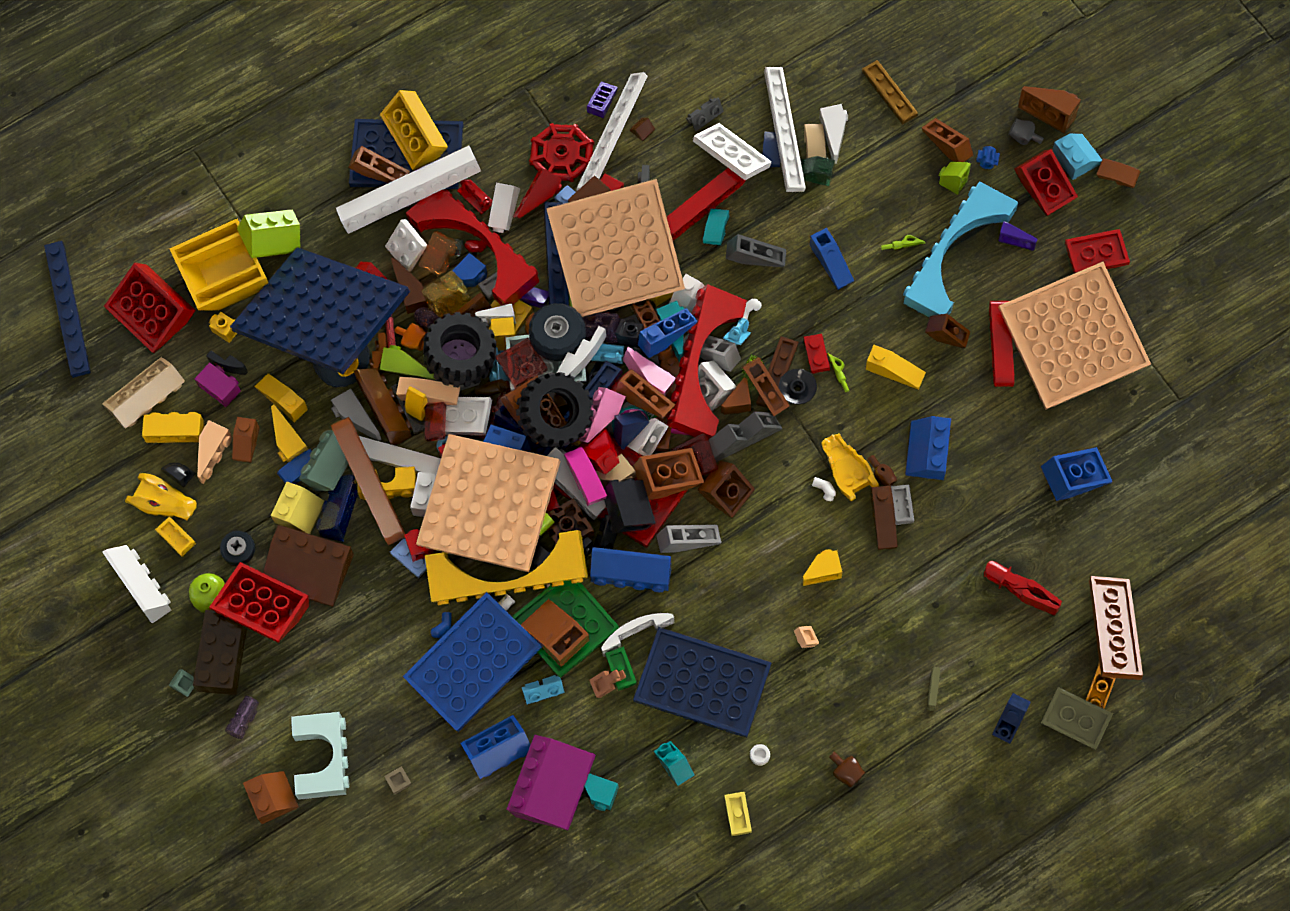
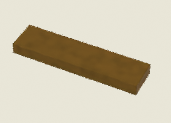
[862,60,918,125]

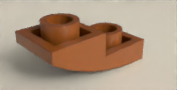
[1096,158,1140,188]
[369,332,388,374]

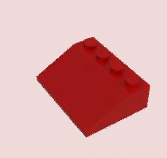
[104,263,196,353]
[209,562,309,643]

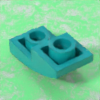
[703,208,729,245]

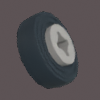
[220,531,255,566]

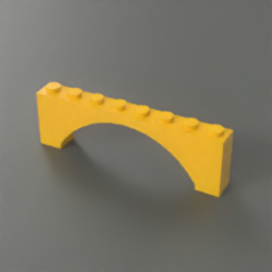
[425,530,588,606]

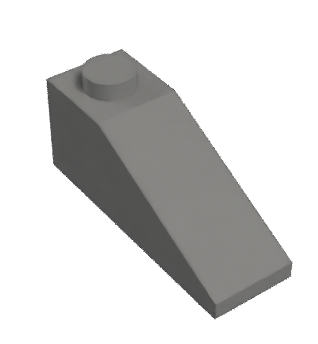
[684,333,741,372]
[331,389,381,441]
[656,525,721,553]

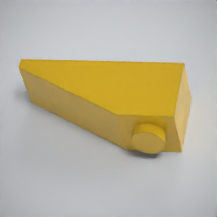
[866,345,926,390]
[255,374,308,423]
[271,404,308,462]

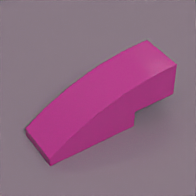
[564,447,607,506]

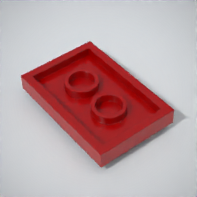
[1065,229,1130,274]

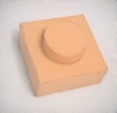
[794,626,819,648]

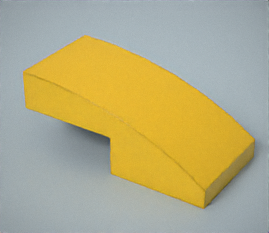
[405,386,428,421]

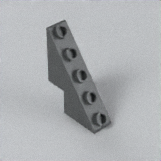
[696,412,782,469]

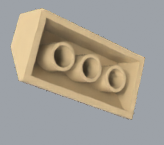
[102,357,185,429]

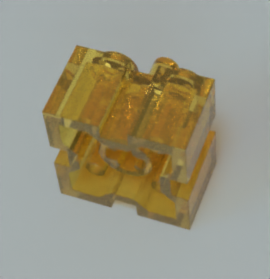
[421,270,471,319]

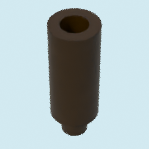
[475,379,510,397]

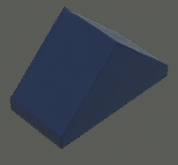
[613,411,649,450]

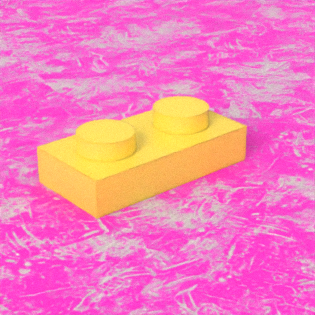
[724,792,752,836]

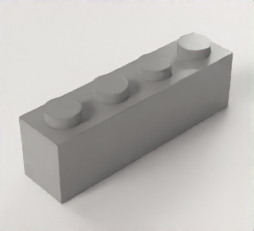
[547,447,606,520]

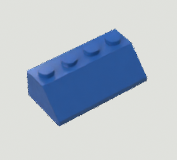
[590,547,671,592]

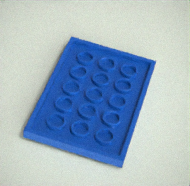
[403,592,542,732]

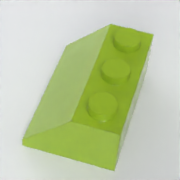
[237,210,300,258]

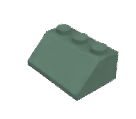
[299,430,348,491]

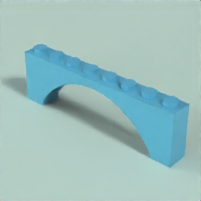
[903,181,1018,318]

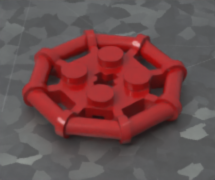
[529,123,595,182]

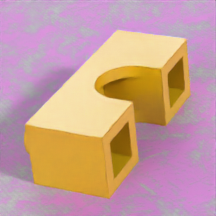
[357,466,417,500]

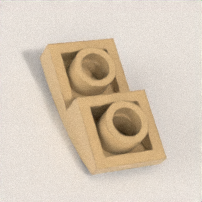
[804,124,826,160]

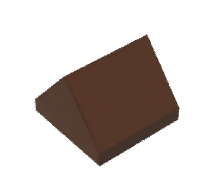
[630,118,655,142]

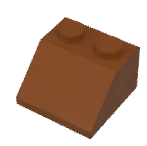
[243,771,299,824]

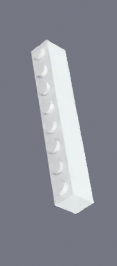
[336,146,481,234]

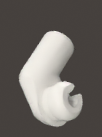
[738,299,762,321]
[812,477,836,501]

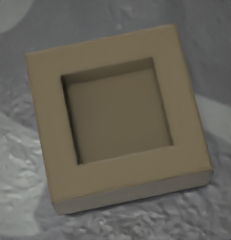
[384,766,412,795]

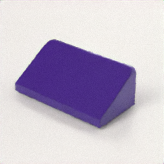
[520,287,549,308]

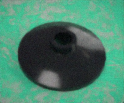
[779,369,817,405]

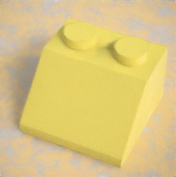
[271,482,325,534]

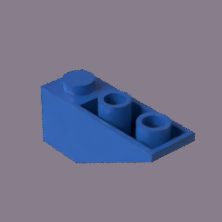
[810,228,854,289]
[638,308,697,358]

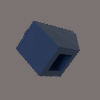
[992,693,1031,744]

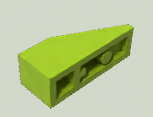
[380,345,435,380]

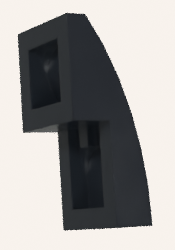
[206,351,248,375]

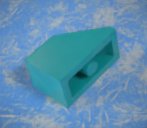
[584,774,619,811]

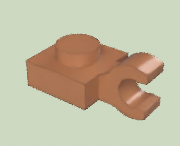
[589,670,626,698]

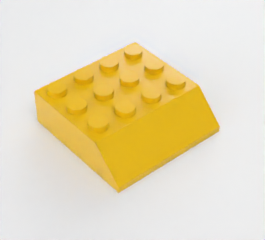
[170,218,268,310]

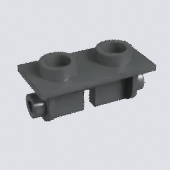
[686,98,724,131]

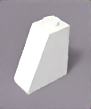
[488,183,520,233]

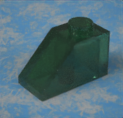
[800,156,835,186]

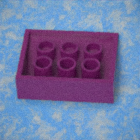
[506,735,596,831]

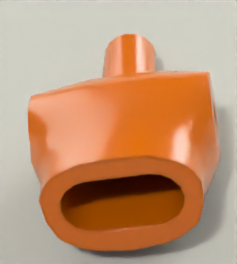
[395,323,427,351]

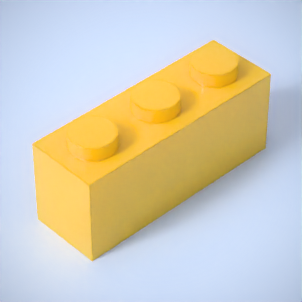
[142,412,204,443]

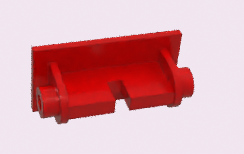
[457,179,493,215]

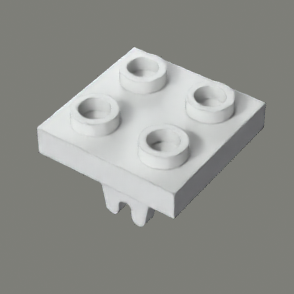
[385,219,429,272]

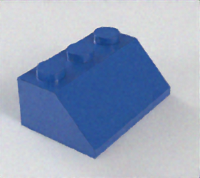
[905,416,951,480]
[460,715,531,779]

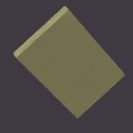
[1041,687,1113,750]

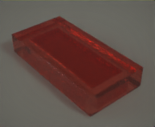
[425,402,446,442]

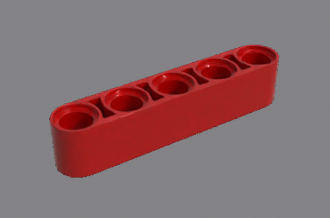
[989,301,1014,387]

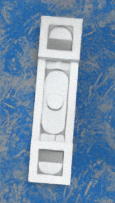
[601,613,674,657]

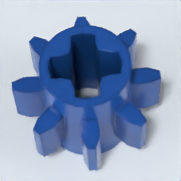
[976,146,1000,169]

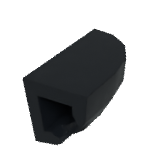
[161,463,196,488]

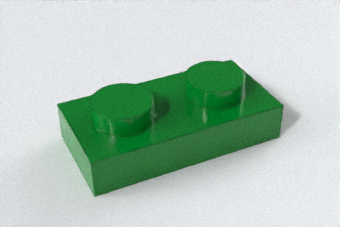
[605,646,637,691]

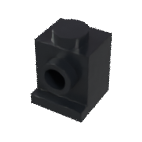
[615,319,644,348]

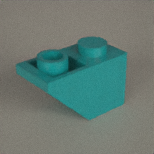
[654,741,694,786]

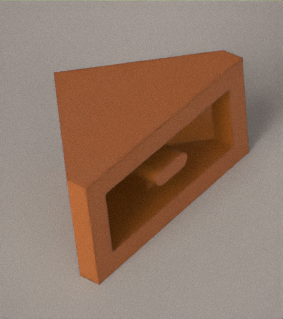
[721,377,751,415]

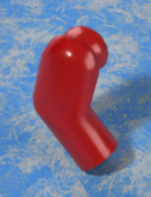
[465,240,487,252]

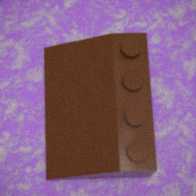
[263,525,354,607]

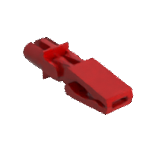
[984,561,1062,615]

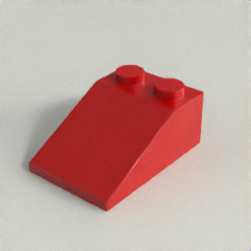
[1014,149,1078,216]

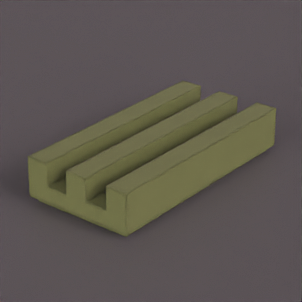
[927,667,941,711]

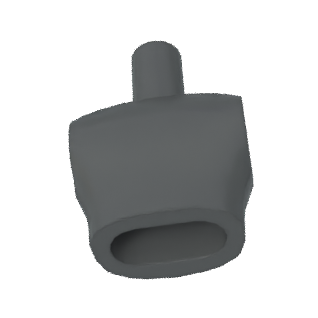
[1008,118,1044,145]

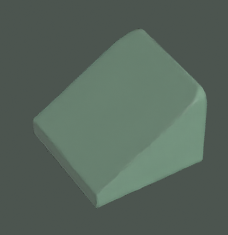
[169,669,194,697]

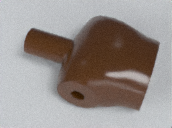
[868,455,897,486]
[829,752,865,788]

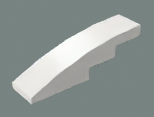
[557,326,607,377]

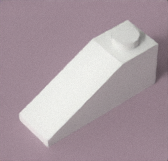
[819,104,848,164]

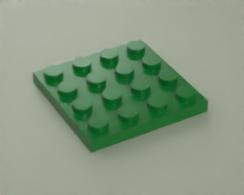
[512,581,620,678]

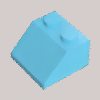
[1052,133,1102,180]

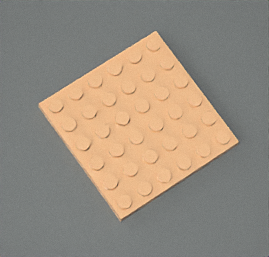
[546,179,685,317]
[998,262,1151,410]
[416,434,560,572]

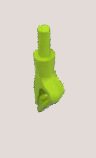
[881,235,925,250]
[827,353,849,392]

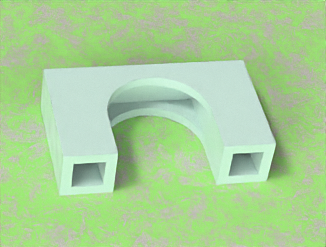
[291,712,349,800]

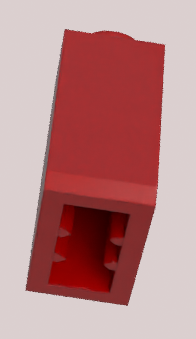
[576,427,620,475]

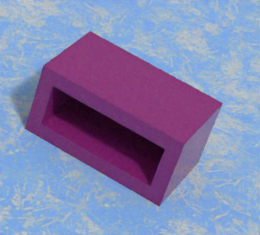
[195,362,241,407]

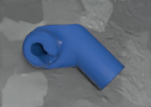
[431,612,452,638]

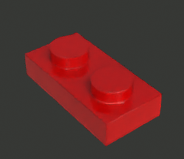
[803,334,830,374]

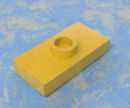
[155,516,196,557]

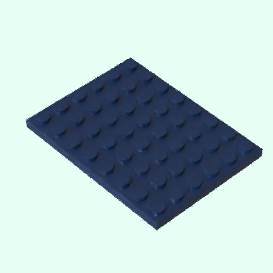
[230,247,410,374]

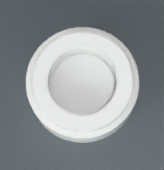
[750,744,770,766]

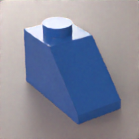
[445,253,488,289]

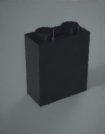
[604,478,656,533]

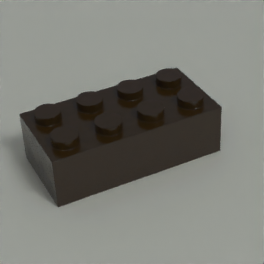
[193,610,247,695]

